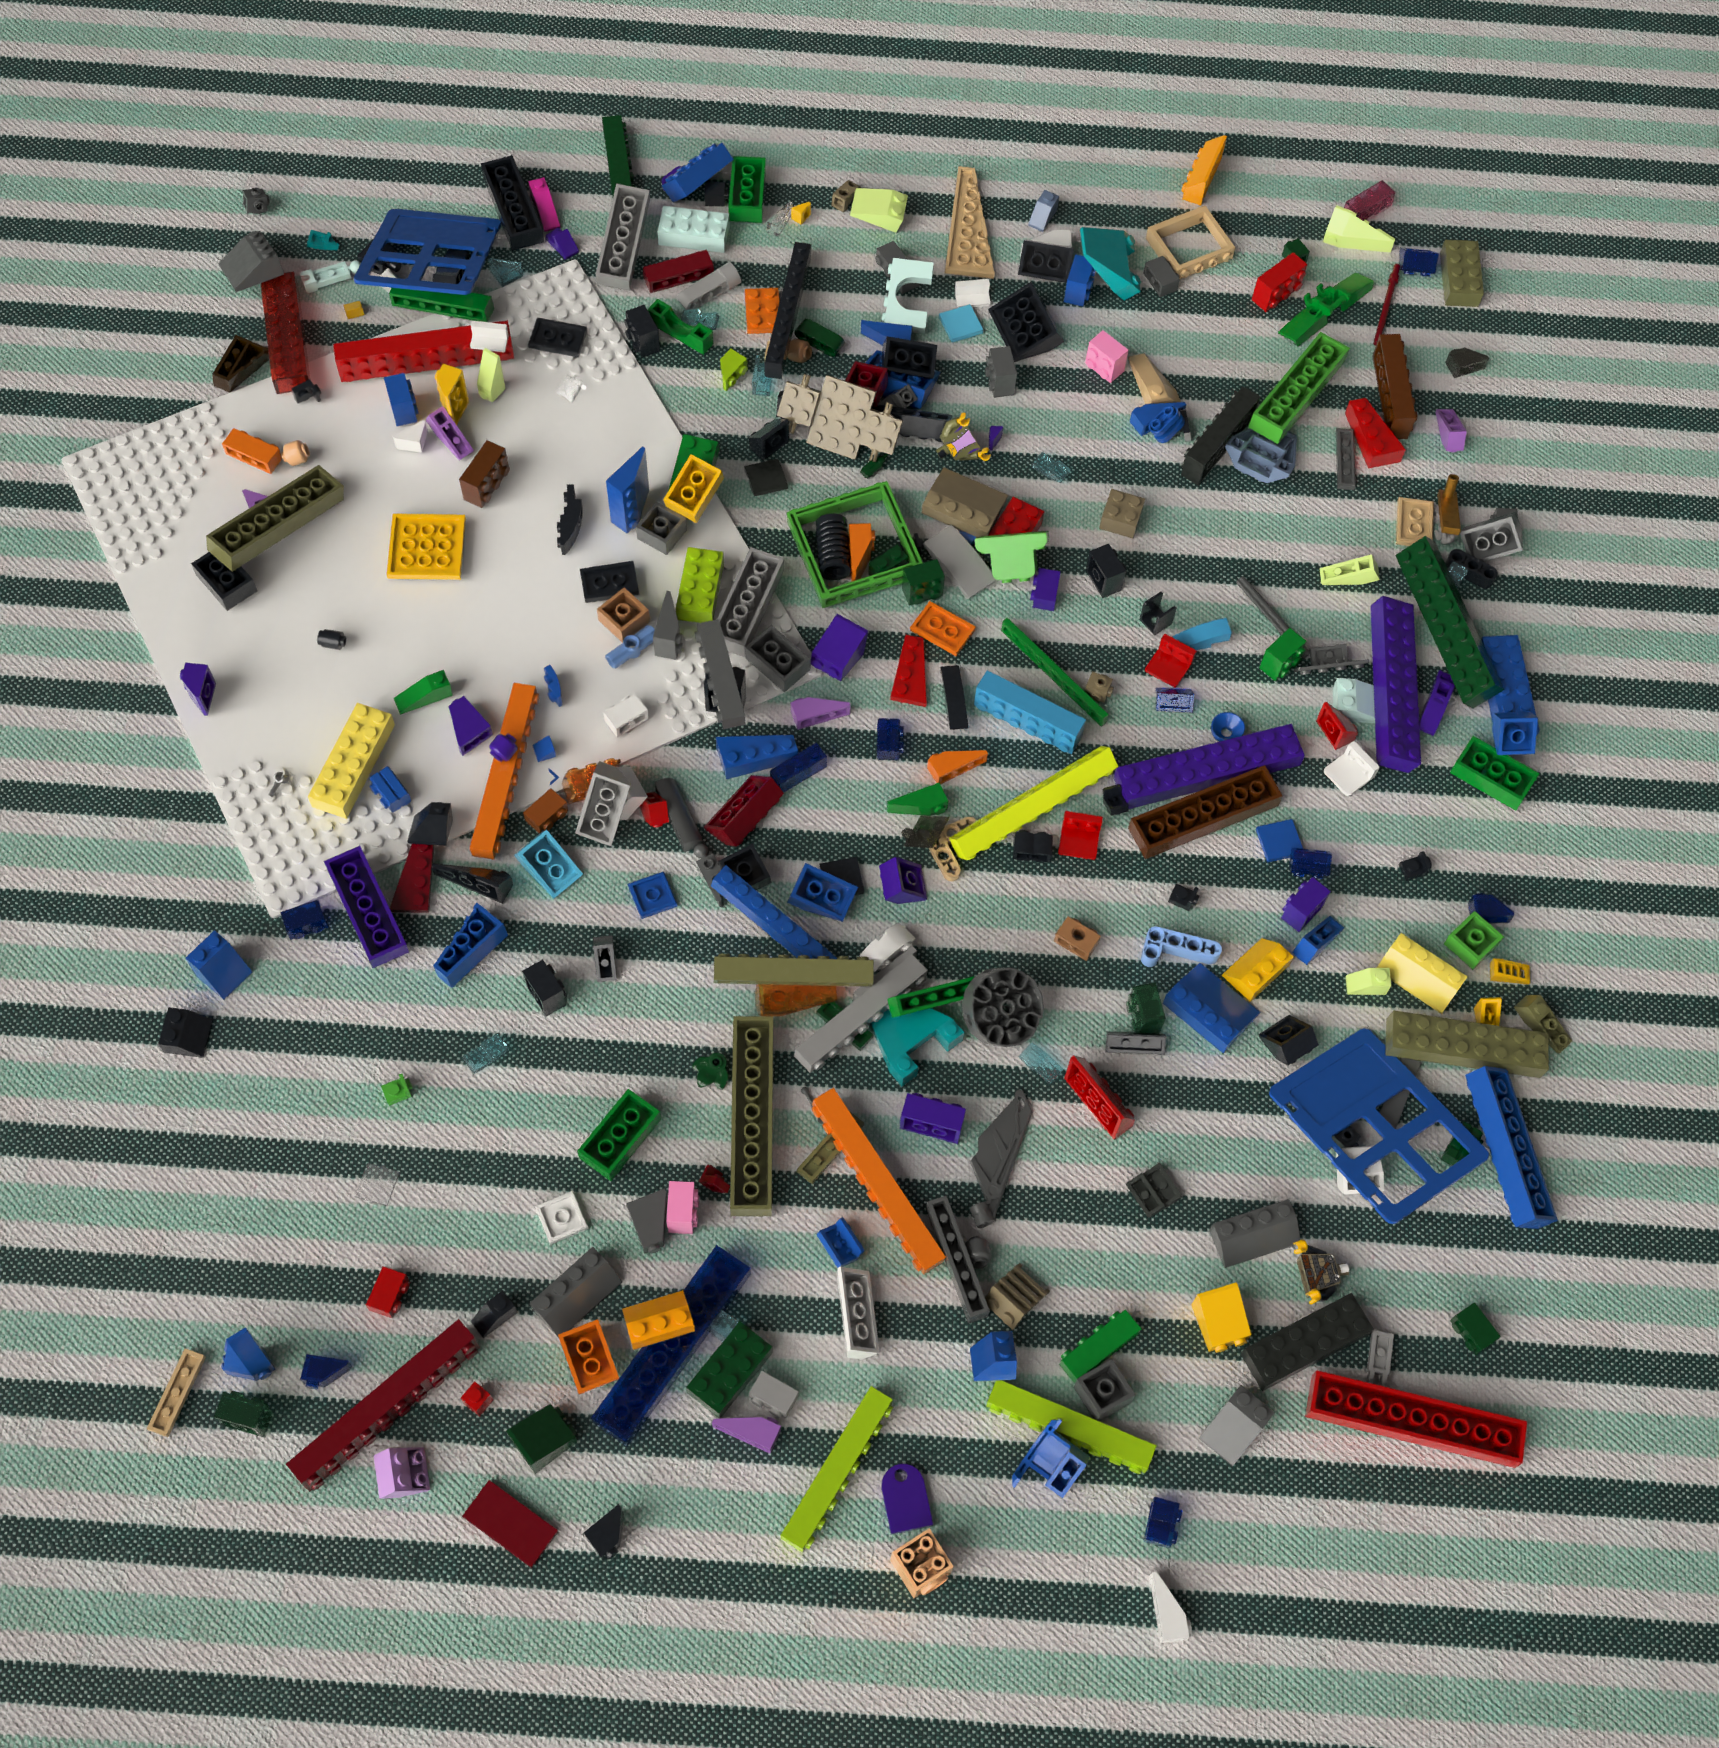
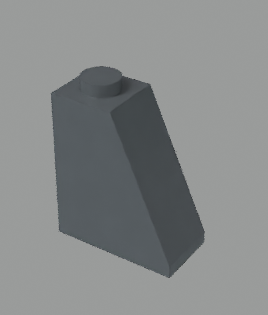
[626,1188,667,1254]

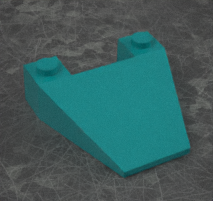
[1080,227,1141,301]
[870,1008,964,1087]

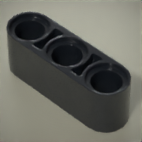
[1445,549,1498,589]

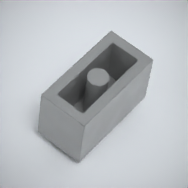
[749,1371,799,1418]

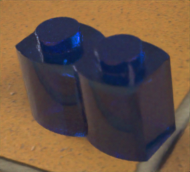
[1144,1497,1182,1549]

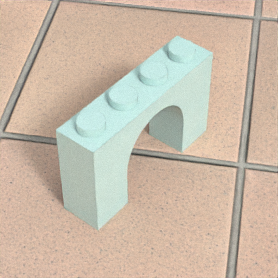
[882,258,934,334]

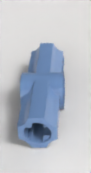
[605,625,655,669]

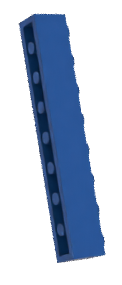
[711,865,837,959]

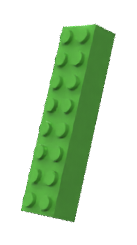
[1248,332,1350,444]

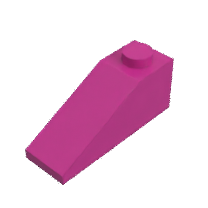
[528,177,561,232]

